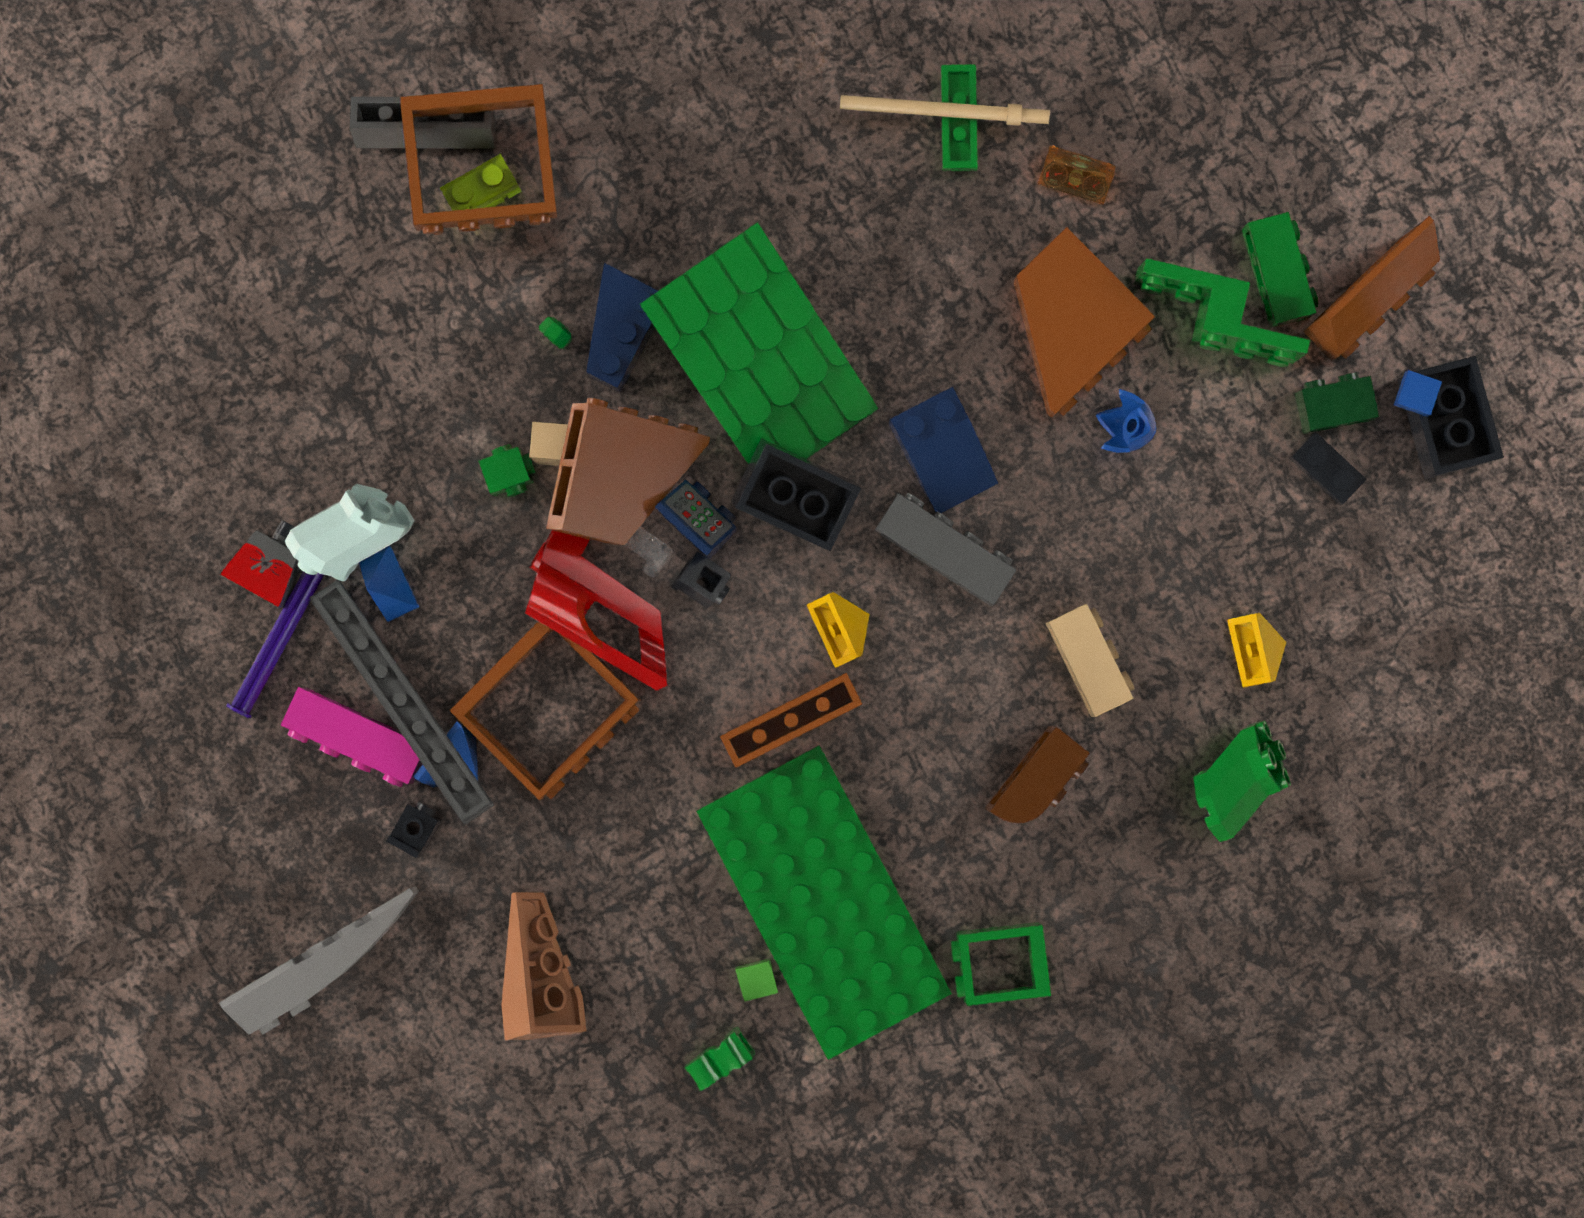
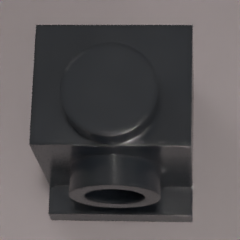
[671,551,732,609]
[386,801,442,858]

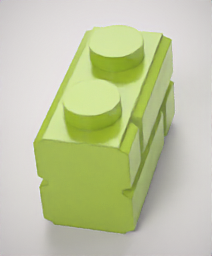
[440,153,522,211]

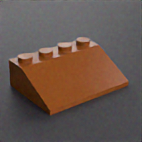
[1303,216,1440,361]

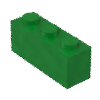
[1242,212,1319,329]

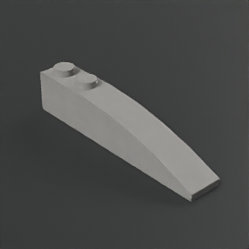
[219,885,419,1035]

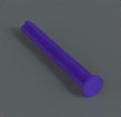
[226,571,324,719]

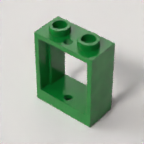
[951,922,1051,1006]

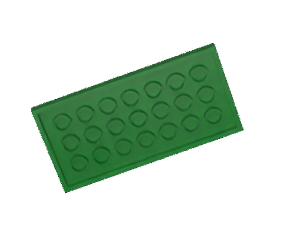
[696,745,952,1060]

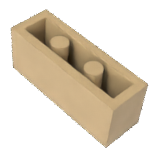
[1045,604,1135,717]

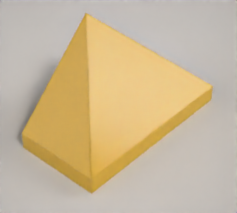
[807,592,870,668]
[1227,612,1287,688]

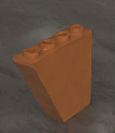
[1014,227,1155,418]
[546,398,710,545]

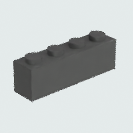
[349,97,496,149]
[875,493,1016,606]

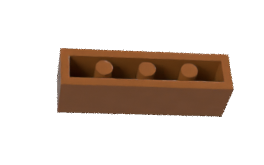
[720,673,862,768]

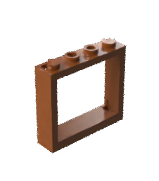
[400,84,557,235]
[449,621,641,800]

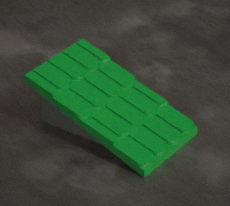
[640,222,879,464]

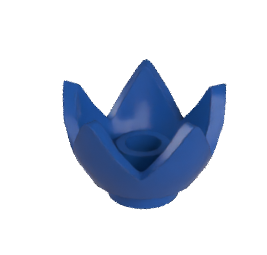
[1096,389,1156,453]

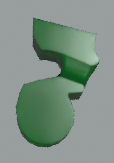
[684,1026,755,1091]

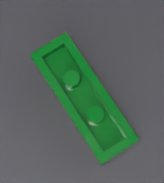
[940,64,978,171]

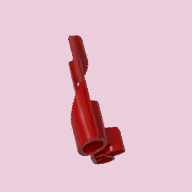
[525,530,667,691]

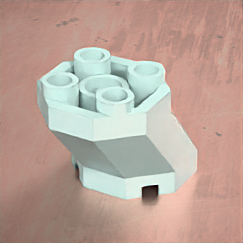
[285,484,415,581]

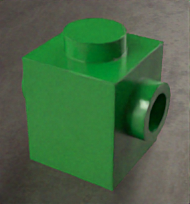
[478,444,536,497]

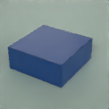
[1394,370,1442,417]

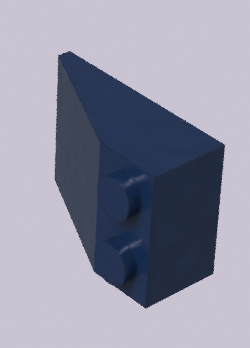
[889,387,998,514]

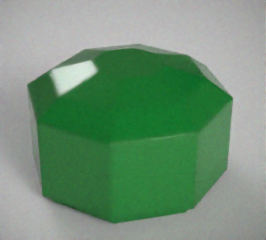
[539,317,573,350]

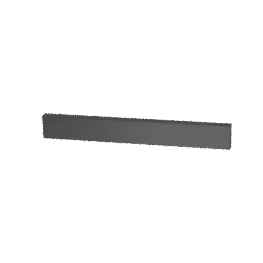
[309,580,494,826]

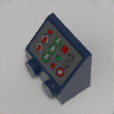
[655,479,738,559]

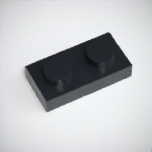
[1289,432,1367,506]

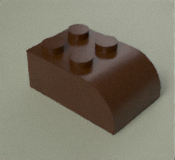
[985,726,1090,823]

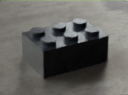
[1397,356,1504,479]
[731,438,861,552]

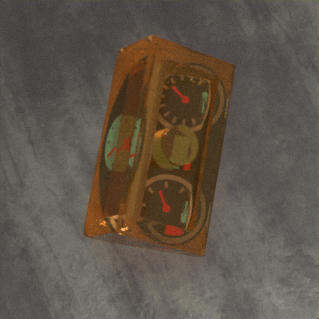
[1038,146,1116,205]

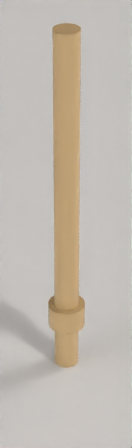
[840,95,1050,126]

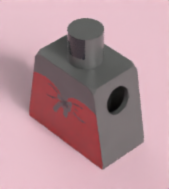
[220,520,301,608]

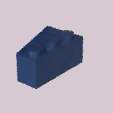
[586,263,658,393]

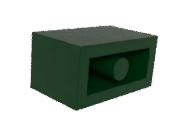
[1295,372,1379,434]

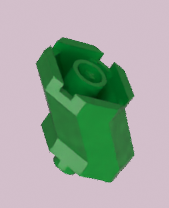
[1193,720,1291,842]

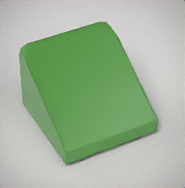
[735,958,778,1002]

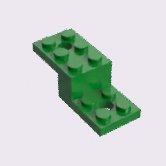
[1133,258,1310,367]

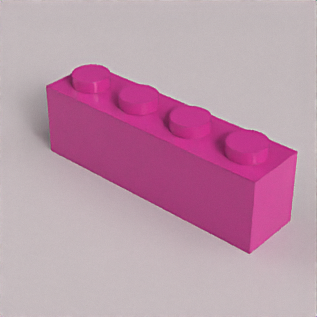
[281,687,422,787]

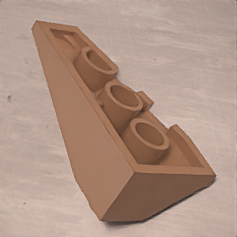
[501,892,587,1041]

